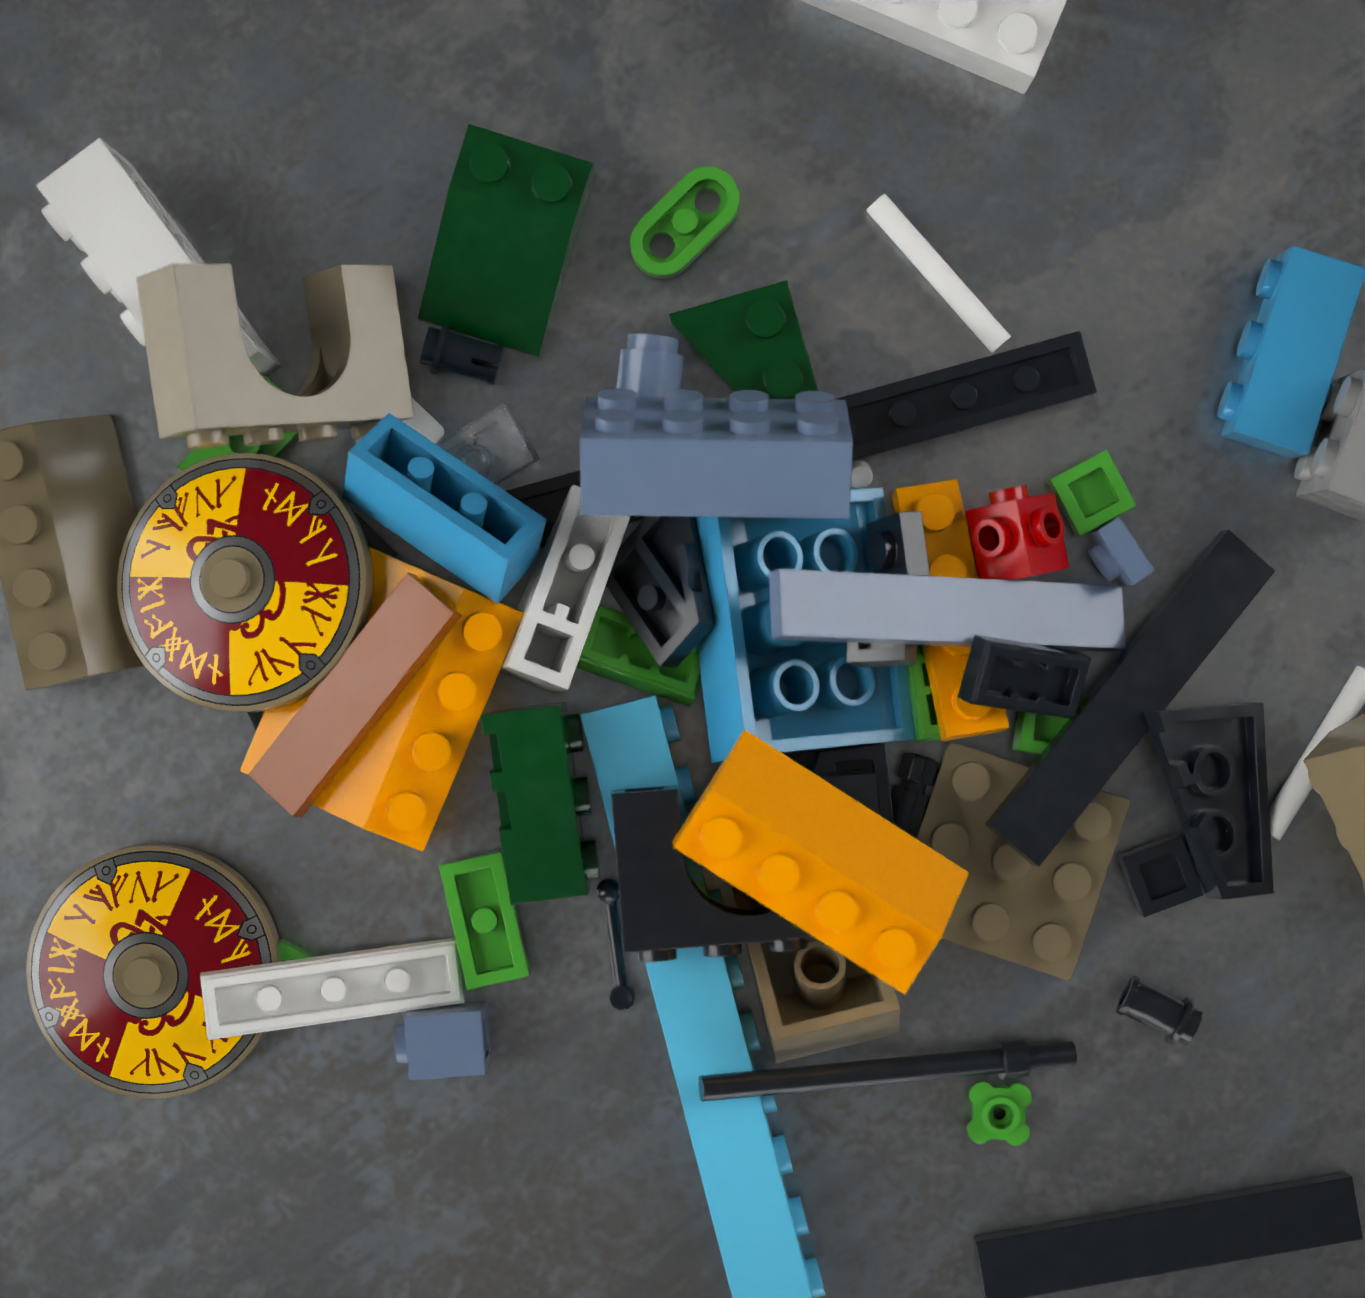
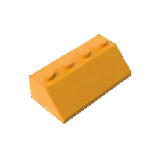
[673,729,969,994]

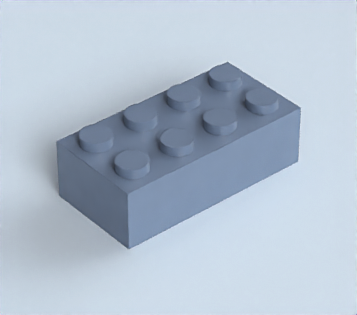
[580,388,853,518]

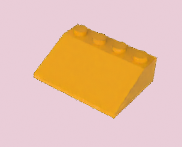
[240,547,524,852]

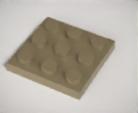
[917,740,1131,981]

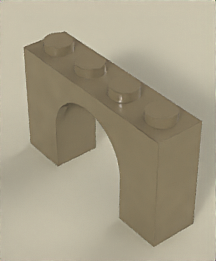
[136,264,414,449]

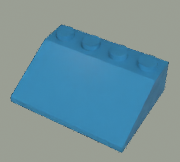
[695,488,916,763]

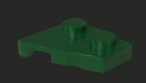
[669,280,819,399]

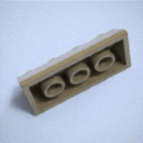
[0,414,144,690]

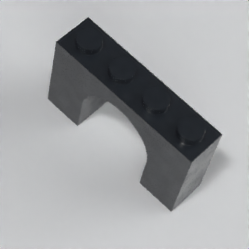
[611,770,879,962]

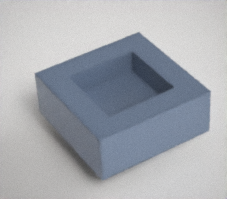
[1087,517,1155,586]

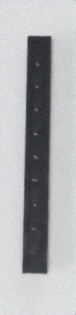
[506,331,1097,549]

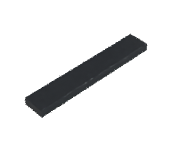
[985,530,1275,867]
[973,1172,1363,1298]

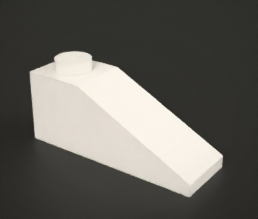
[499,485,630,693]

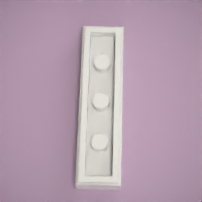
[200,937,464,1040]

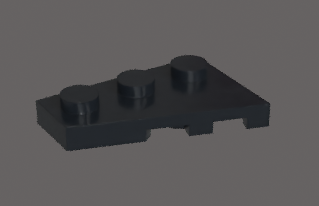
[1143,702,1274,900]

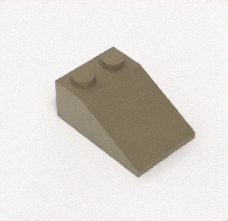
[731,884,900,1064]

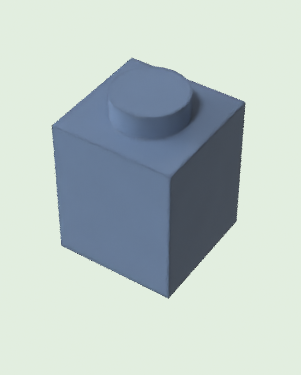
[394,1000,491,1081]

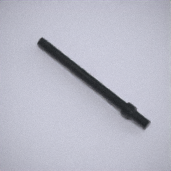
[699,1039,1077,1102]

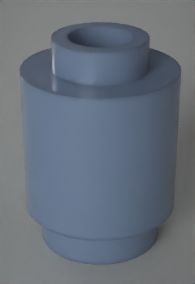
[616,333,684,397]

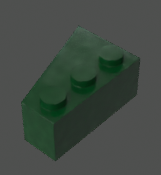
[480,701,600,905]

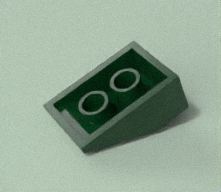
[418,124,596,358]

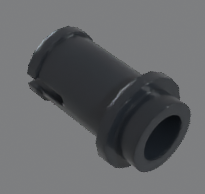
[420,324,504,385]
[1115,976,1203,1045]

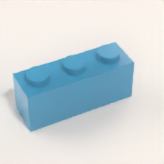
[1217,245,1365,459]
[343,413,547,604]

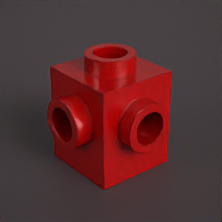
[965,485,1070,580]

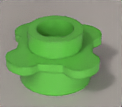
[967,1080,1032,1146]

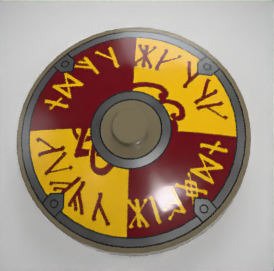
[117,453,373,712]
[26,843,280,1099]

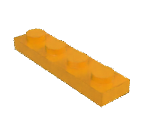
[891,479,1009,742]

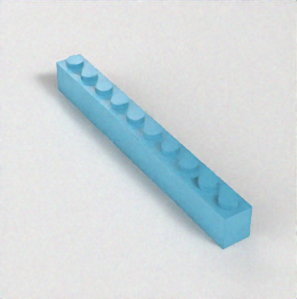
[581,694,825,1298]

